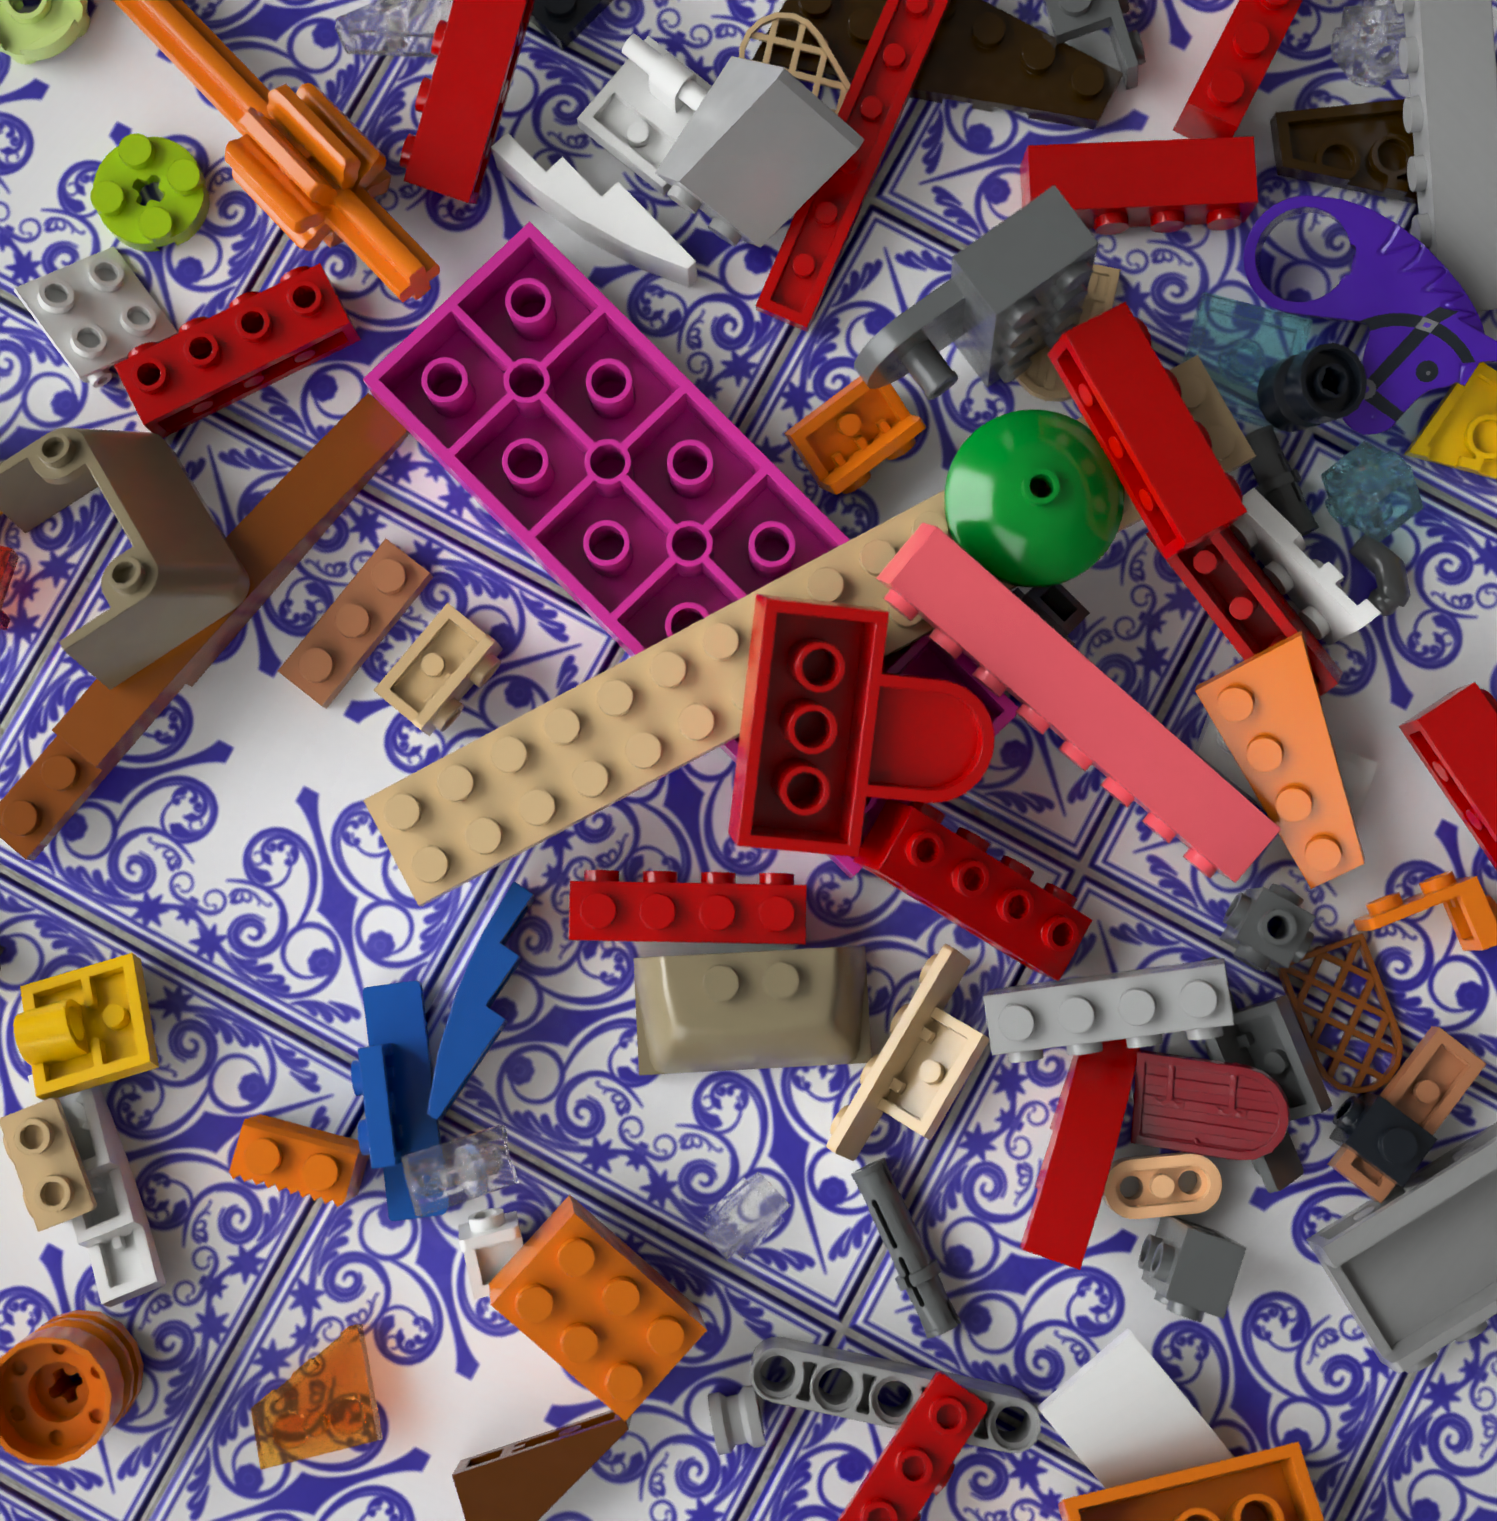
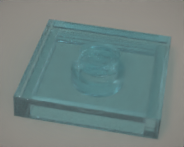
[1183,292,1313,431]

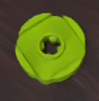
[90,133,210,252]

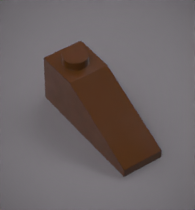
[452,1410,632,1521]

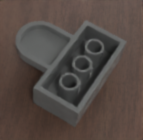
[854,185,1099,400]

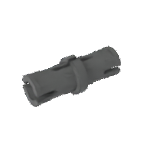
[1245,425,1319,537]

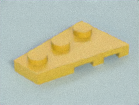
[1404,363,1497,480]

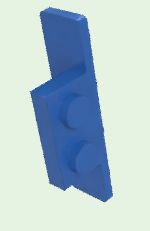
[351,980,449,1221]

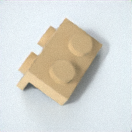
[373,602,503,736]
[0,1098,97,1232]

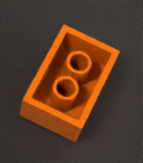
[489,1195,707,1421]

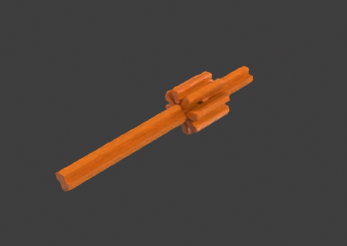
[113,0,440,303]

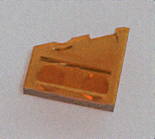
[251,1324,383,1470]

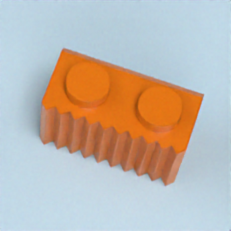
[229,1114,369,1207]

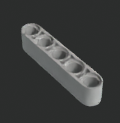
[751,1337,1041,1453]

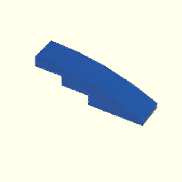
[427,881,535,1121]

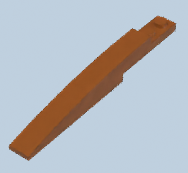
[0,393,410,861]

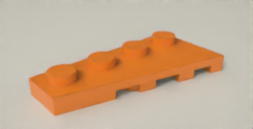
[1195,630,1365,889]

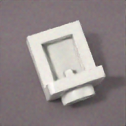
[458,1208,524,1300]

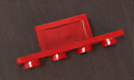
[837,1371,988,1521]

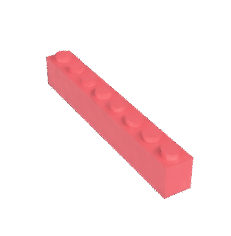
[876,523,1281,883]

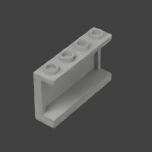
[1306,1122,1497,1373]

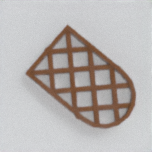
[1276,933,1403,1094]

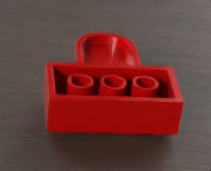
[728,594,995,857]

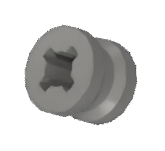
[708,1385,766,1455]

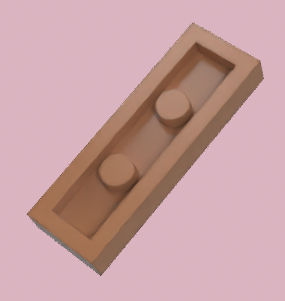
[278,539,433,709]
[1328,1026,1486,1204]

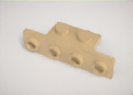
[826,944,990,1161]

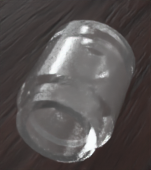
[703,1171,791,1260]

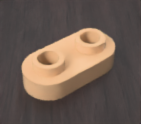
[1102,1152,1222,1219]

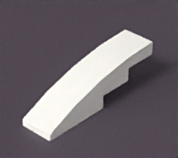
[491,132,697,288]
[28,1074,166,1307]

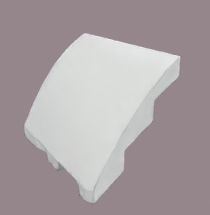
[1037,1328,1234,1489]

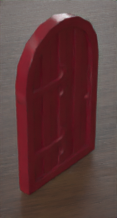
[1131,1050,1291,1160]

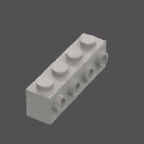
[983,958,1234,1063]

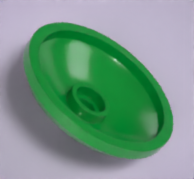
[944,409,1124,588]

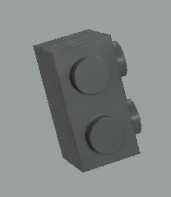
[1138,1216,1246,1322]

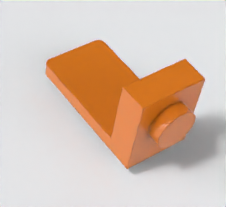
[1353,871,1497,951]

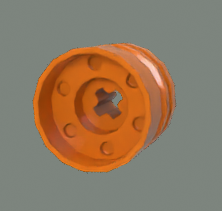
[0,1310,144,1466]

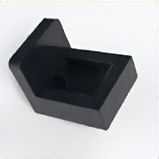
[1329,1092,1438,1187]

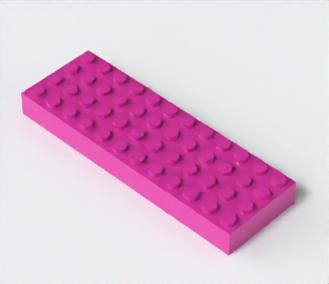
[363,221,1019,879]

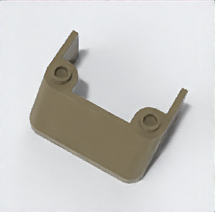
[0,428,250,690]

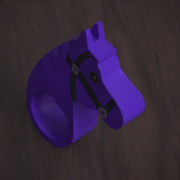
[1244,195,1497,435]

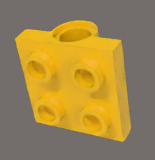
[13,953,159,1101]

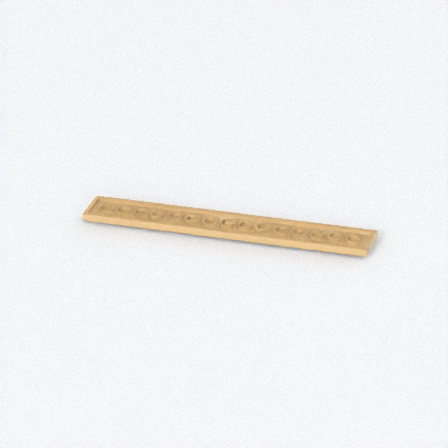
[363,355,1256,906]

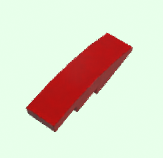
[1020,1039,1140,1270]

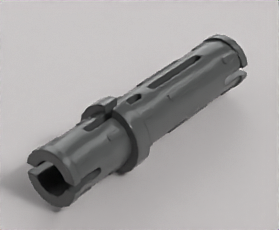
[851,1158,961,1338]

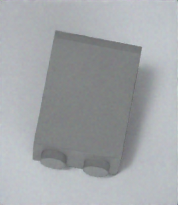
[655,56,865,248]

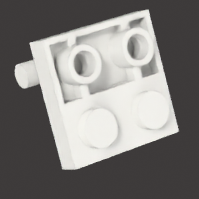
[577,34,712,196]

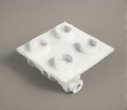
[14,246,178,388]

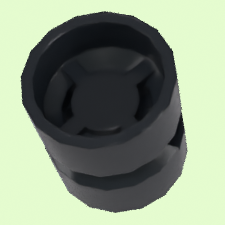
[1257,343,1367,433]

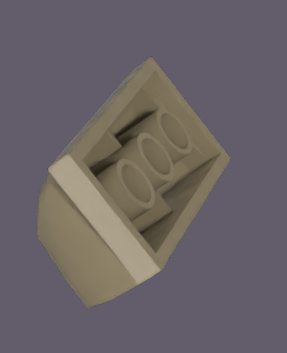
[633,946,872,1075]

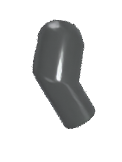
[1349,531,1411,616]

